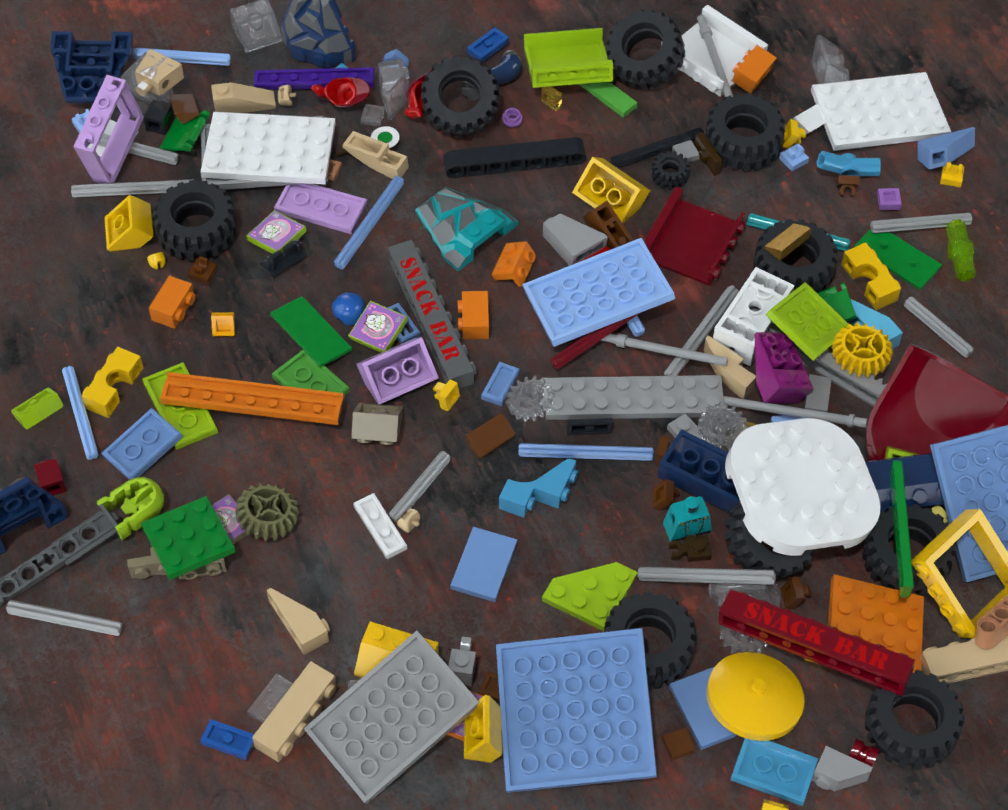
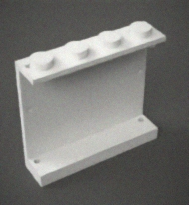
[661,5,768,97]

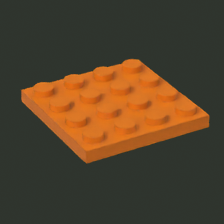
[828,574,924,673]

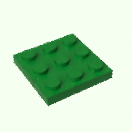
[141,496,235,580]

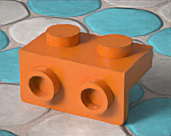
[491,241,536,287]

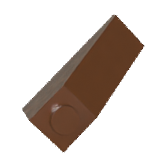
[583,201,634,250]

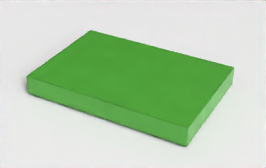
[272,350,350,396]

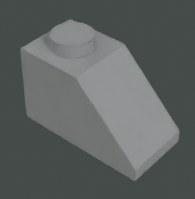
[811,746,873,791]

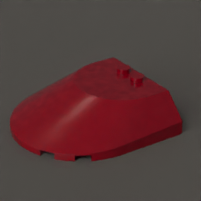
[866,343,1008,506]

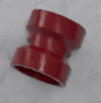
[849,739,880,767]

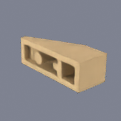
[211,82,276,113]
[267,588,330,655]

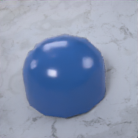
[332,292,366,326]

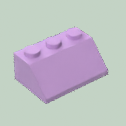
[356,337,439,405]

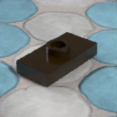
[695,132,722,176]

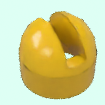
[147,252,165,269]

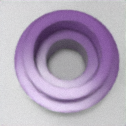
[502,108,522,127]

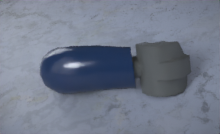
[462,50,522,101]

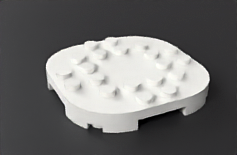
[725,418,880,556]

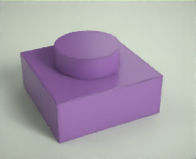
[877,188,902,210]

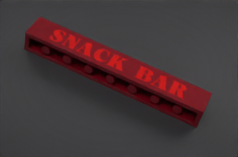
[718,589,915,696]

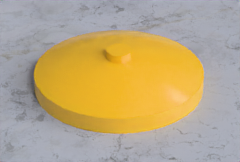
[706,652,805,741]

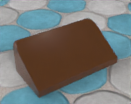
[170,94,200,124]
[466,413,515,459]

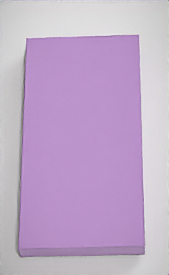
[274,183,367,234]

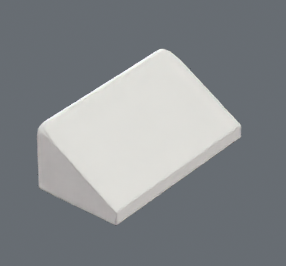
[793,104,825,134]

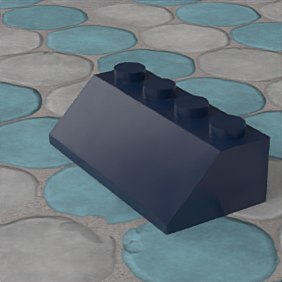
[658,429,740,513]
[865,453,944,512]

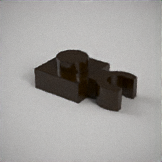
[669,535,712,562]

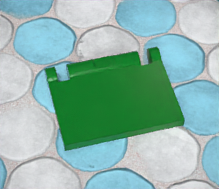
[159,110,210,152]
[817,282,857,322]

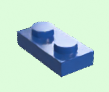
[467,27,509,63]
[200,719,254,761]

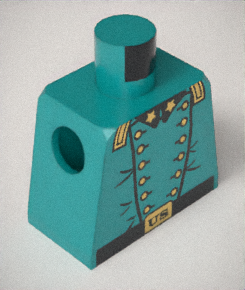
[663,496,712,542]

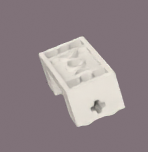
[713,267,795,366]

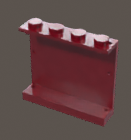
[644,186,746,286]

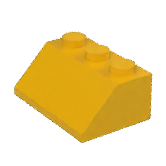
[572,157,651,224]
[354,622,439,678]

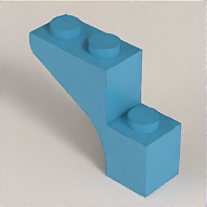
[499,459,579,518]

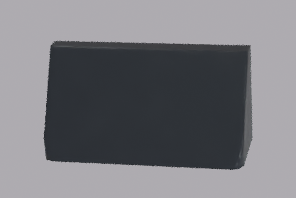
[566,418,613,435]

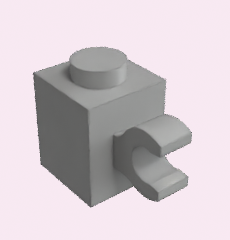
[448,636,476,687]

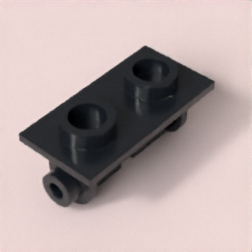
[260,239,307,277]

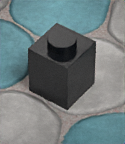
[143,99,174,135]

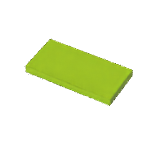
[142,362,218,450]

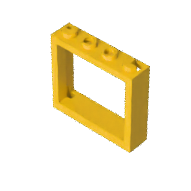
[911,509,1008,638]

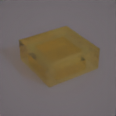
[541,86,562,111]

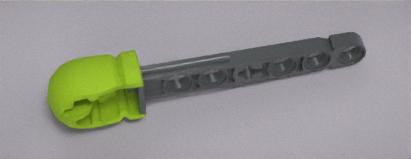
[0,477,164,608]

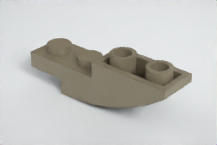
[127,547,226,580]

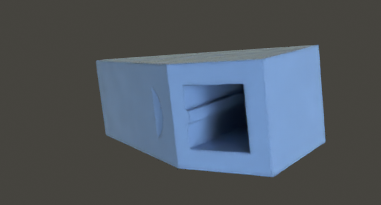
[918,127,975,169]

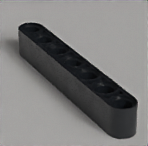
[443,137,587,178]

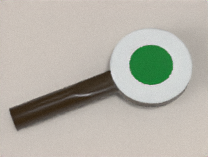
[335,126,400,157]

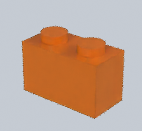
[731,45,777,94]
[149,276,196,329]
[458,291,489,339]

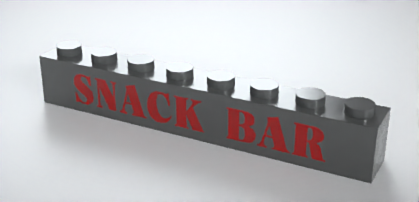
[388,240,476,388]

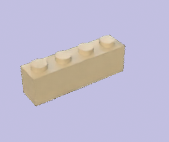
[920,636,1008,683]
[252,661,337,762]

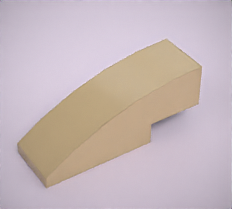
[343,131,409,179]
[704,335,756,399]

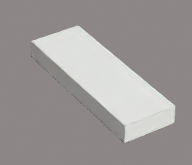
[354,493,407,559]

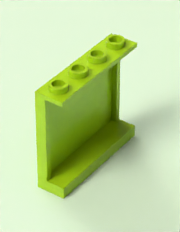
[524,28,613,88]

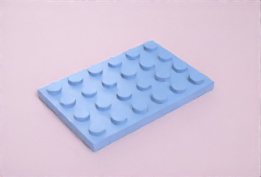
[522,238,675,347]

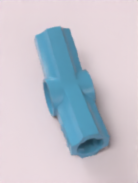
[817,151,881,176]

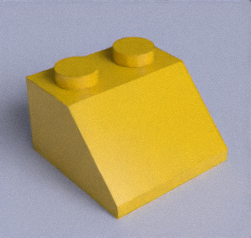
[105,195,154,251]
[464,695,503,763]

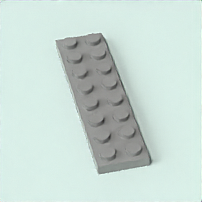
[544,375,725,420]

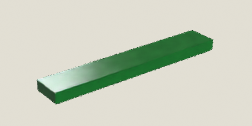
[889,461,914,598]

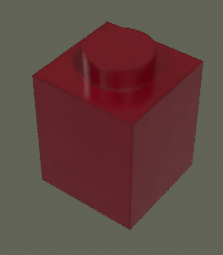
[34,458,67,496]

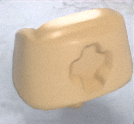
[278,85,296,106]
[397,508,420,533]

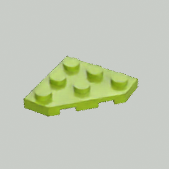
[542,562,638,631]

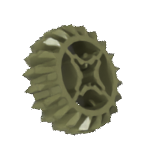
[235,482,299,542]

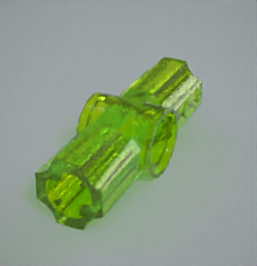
[946,219,976,281]

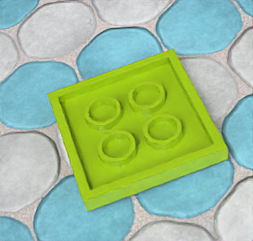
[766,282,848,361]

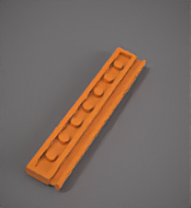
[160,372,344,425]

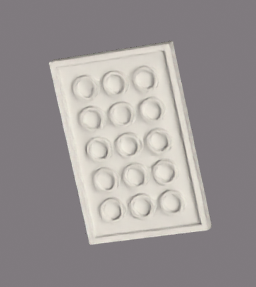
[811,72,951,151]
[201,112,336,185]

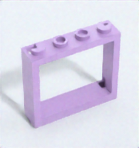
[73,75,144,184]

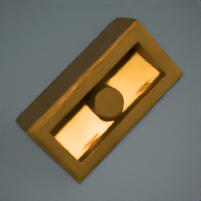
[764,223,811,261]

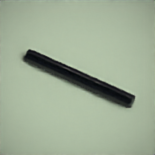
[610,127,704,168]

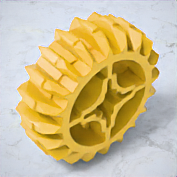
[832,322,893,378]

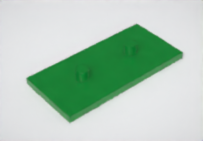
[854,229,942,290]
[270,296,352,368]

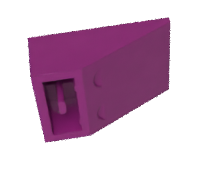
[754,332,814,404]

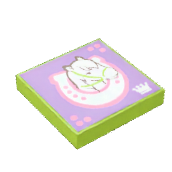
[246,210,307,254]
[348,301,408,353]

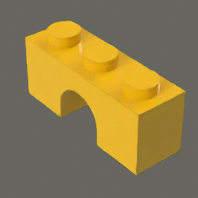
[841,243,901,310]
[82,346,144,418]

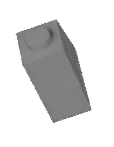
[543,214,607,266]

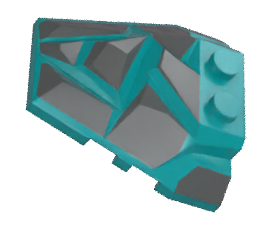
[415,186,519,272]

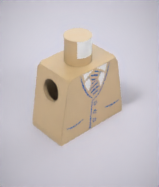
[135,49,184,96]

